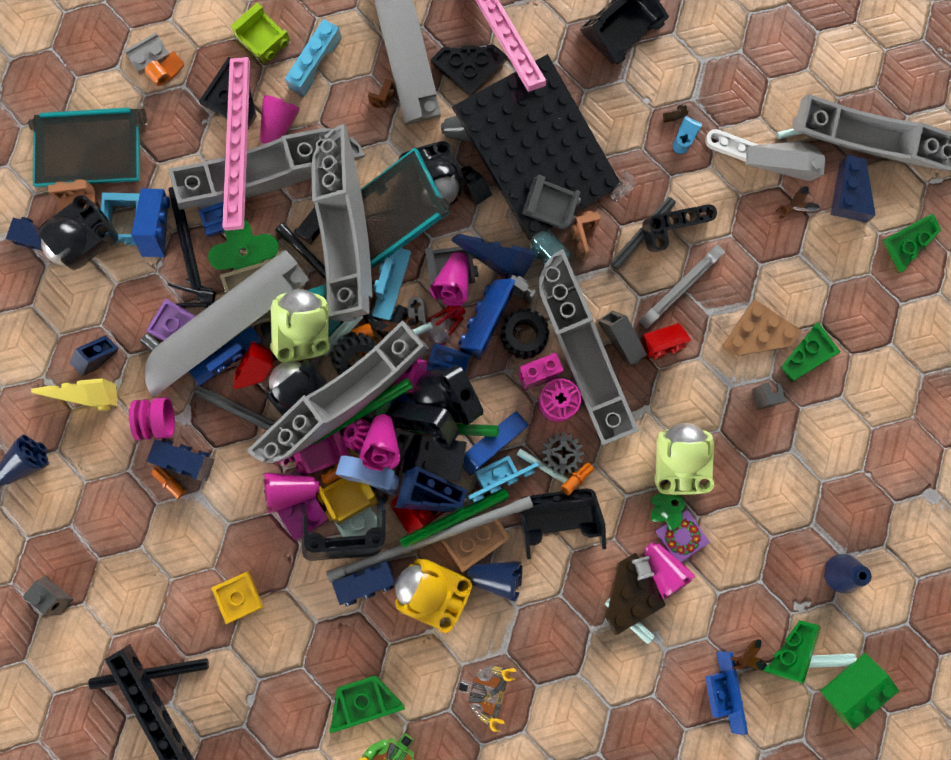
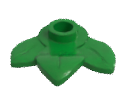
[650,493,685,531]

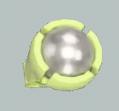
[270,289,330,362]
[654,423,714,495]

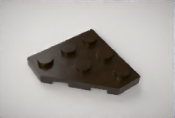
[605,553,666,635]

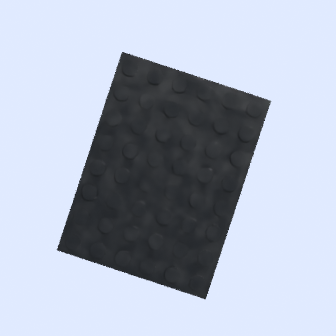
[452,54,622,240]

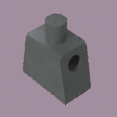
[23,576,73,615]

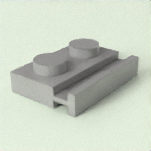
[124,33,170,75]
[510,275,536,305]

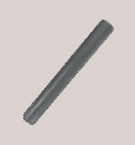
[610,197,676,270]
[195,386,276,430]

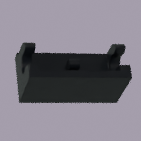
[294,205,320,245]

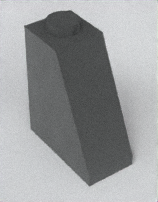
[597,310,647,365]

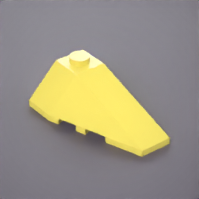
[31,378,117,411]

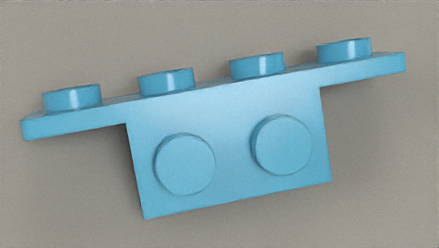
[372,248,411,321]
[466,455,539,503]

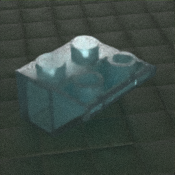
[530,228,573,266]

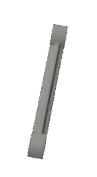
[638,244,725,330]

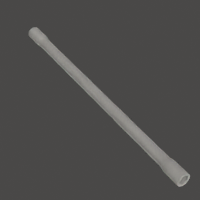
[327,496,534,583]

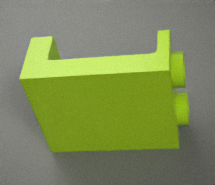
[230,2,290,64]

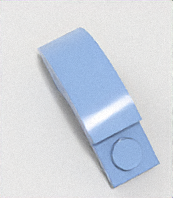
[335,455,400,496]

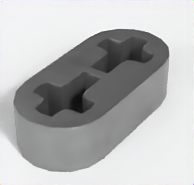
[407,297,428,327]

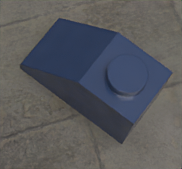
[5,217,43,252]
[70,335,119,376]

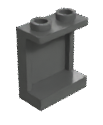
[522,174,581,230]
[425,247,479,287]

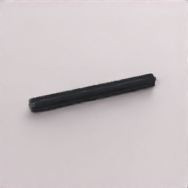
[168,187,202,291]
[88,658,209,690]

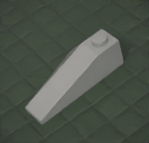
[746,141,825,181]

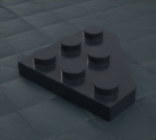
[430,45,508,96]
[199,57,257,129]

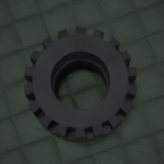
[501,308,550,359]
[331,332,377,375]

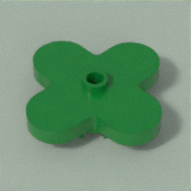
[208,219,279,270]

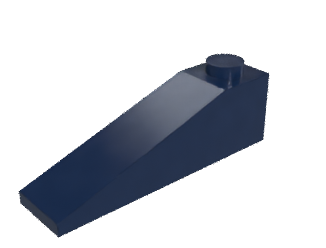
[452,234,536,279]

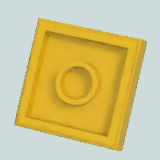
[211,571,264,624]

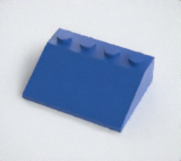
[458,279,516,361]

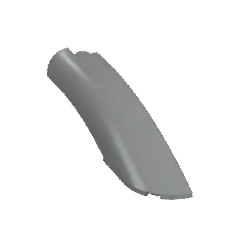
[312,124,372,321]
[168,128,365,210]
[539,249,639,445]
[144,250,309,398]
[247,321,429,463]

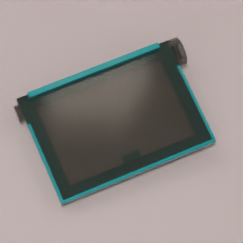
[28,108,148,188]
[361,148,450,270]

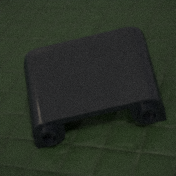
[580,0,669,65]

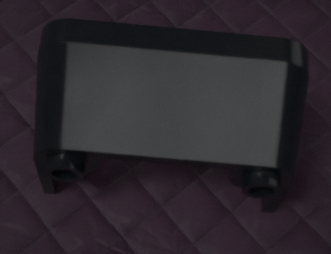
[519,488,606,560]
[301,497,386,561]

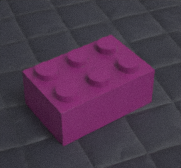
[264,470,329,541]

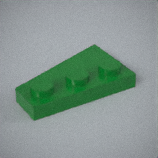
[763,620,821,685]

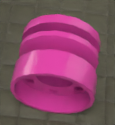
[538,379,581,423]
[129,397,175,441]

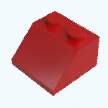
[233,341,274,389]

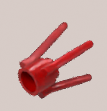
[422,305,466,345]

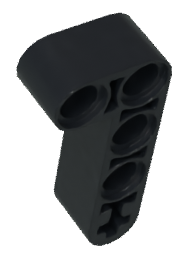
[642,204,717,252]
[385,401,460,449]

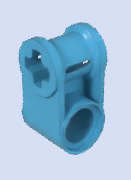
[673,116,702,154]

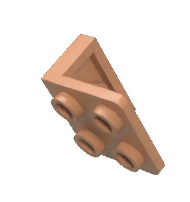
[48,179,96,213]
[570,211,600,262]

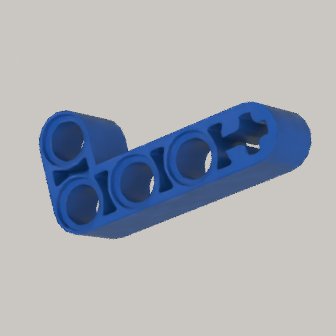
[463,411,529,476]

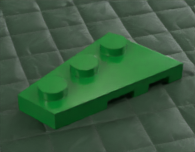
[882,213,941,273]
[780,322,841,383]

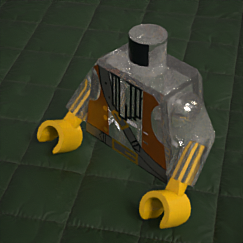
[458,665,516,732]

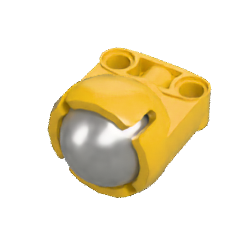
[395,559,472,633]

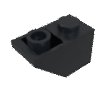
[461,165,492,205]

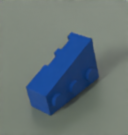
[131,188,170,257]

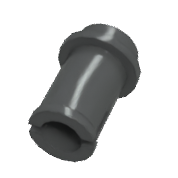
[140,334,160,352]

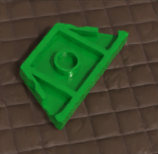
[329,675,405,734]

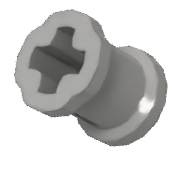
[632,556,655,580]

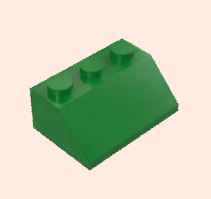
[820,653,900,730]

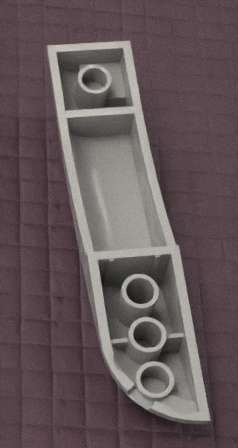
[374,0,441,125]
[793,94,951,171]

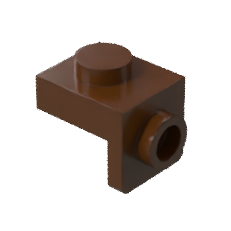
[368,79,395,109]

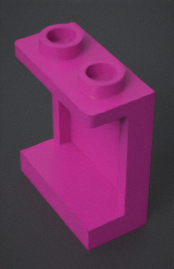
[517,353,564,391]
[294,431,349,476]

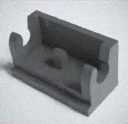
[752,383,787,409]

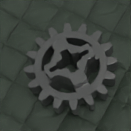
[541,432,584,475]

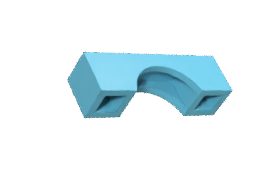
[285,19,342,97]

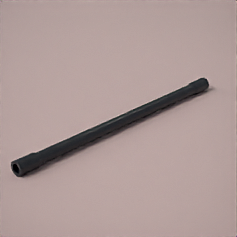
[275,223,389,338]

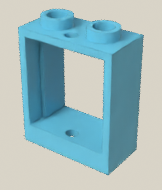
[101,193,140,245]

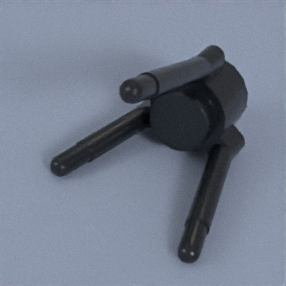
[167,279,216,308]

